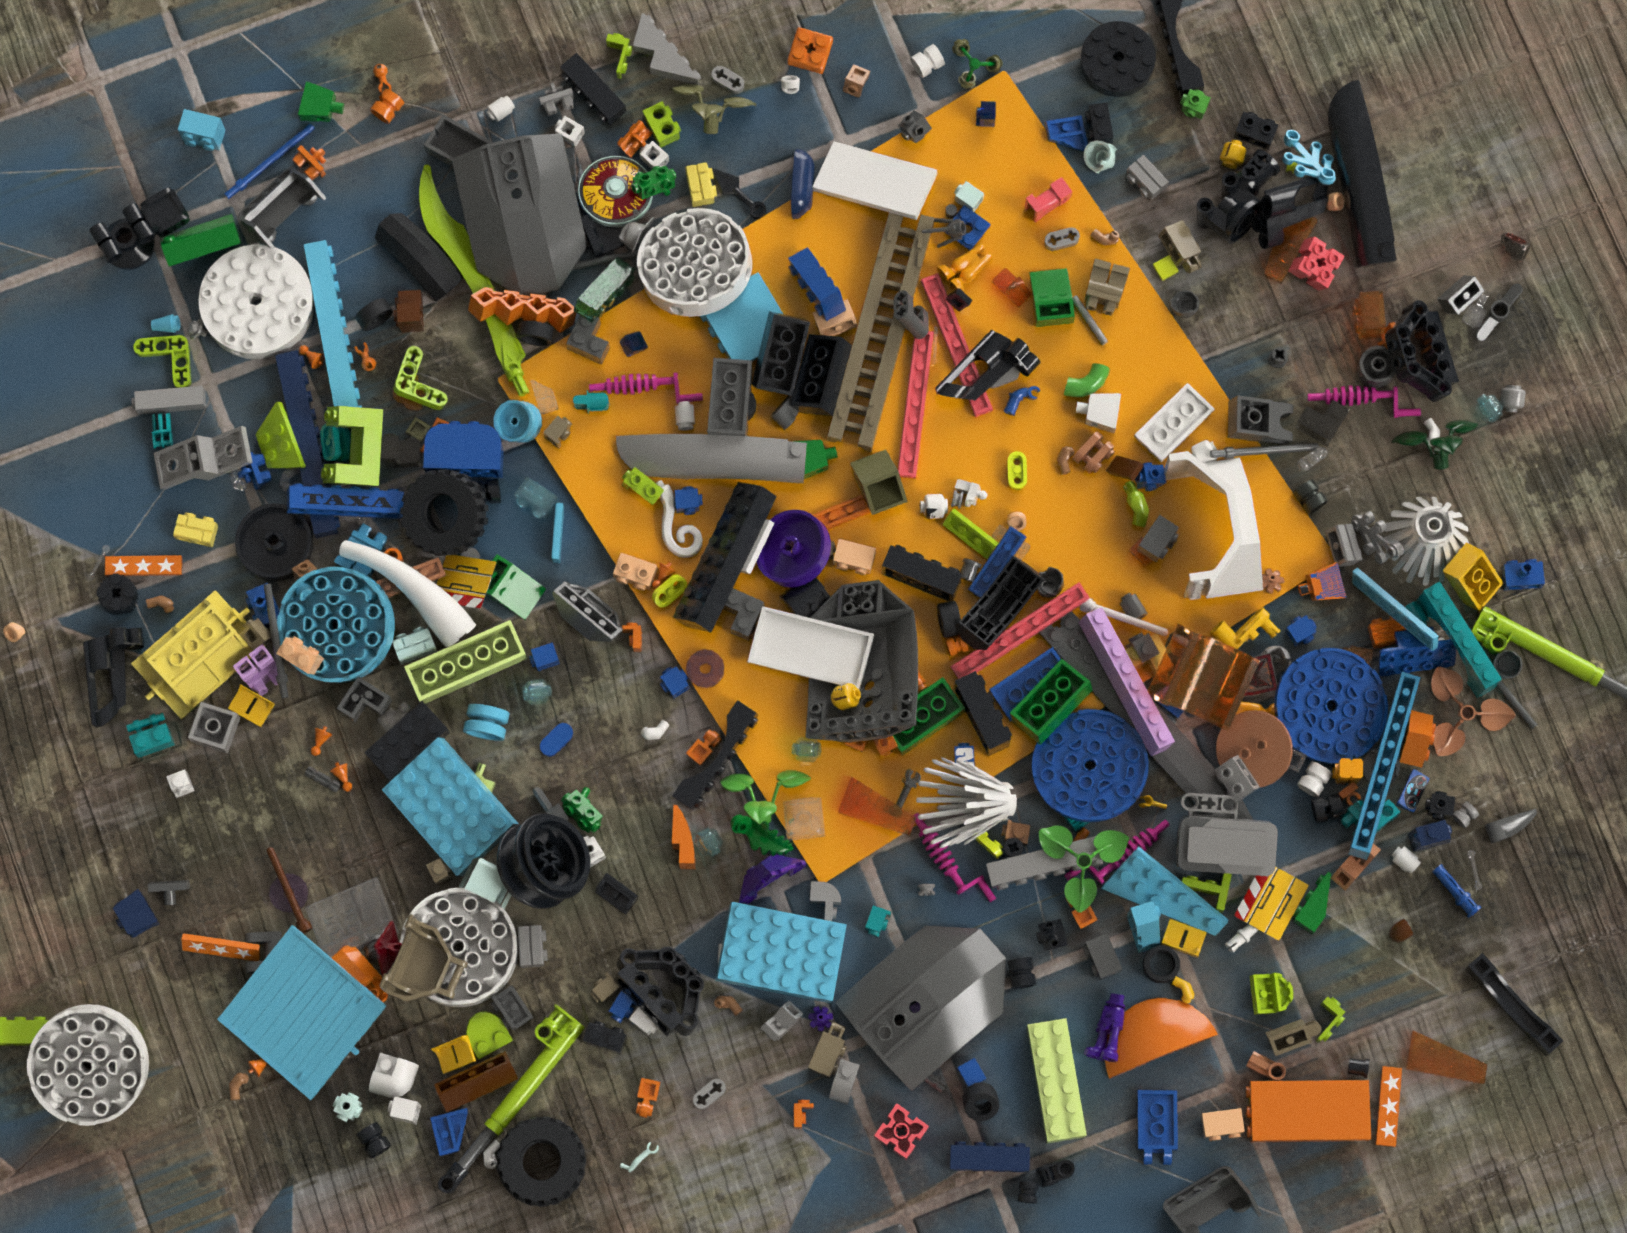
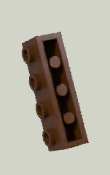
[434,1051,518,1112]

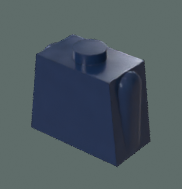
[1408,820,1452,852]
[113,889,160,938]

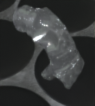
[1297,447,1328,472]
[229,468,247,491]

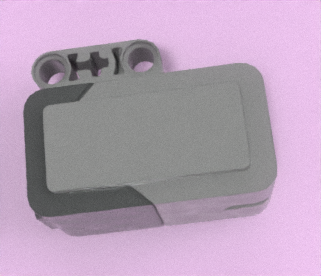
[1176,793,1278,876]

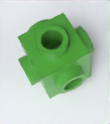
[1180,89,1211,120]

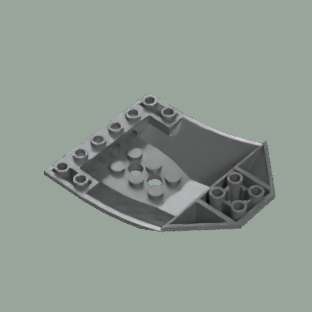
[452,134,588,296]
[806,580,918,742]
[835,926,1006,1091]

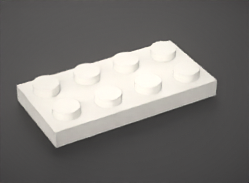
[1134,383,1215,463]

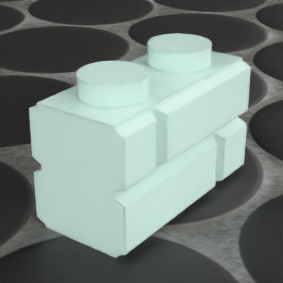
[392,626,437,665]

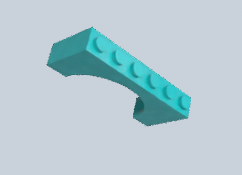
[1416,581,1502,699]

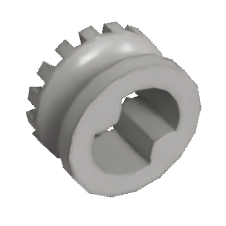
[951,490,964,509]
[918,884,935,896]

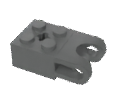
[1228,395,1294,445]

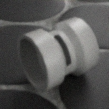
[1452,801,1479,829]

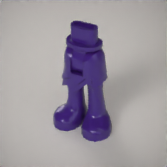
[1084,993,1125,1062]

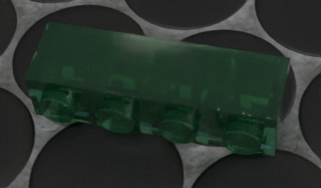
[573,257,636,323]

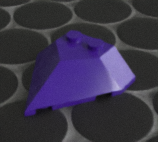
[739,855,806,904]

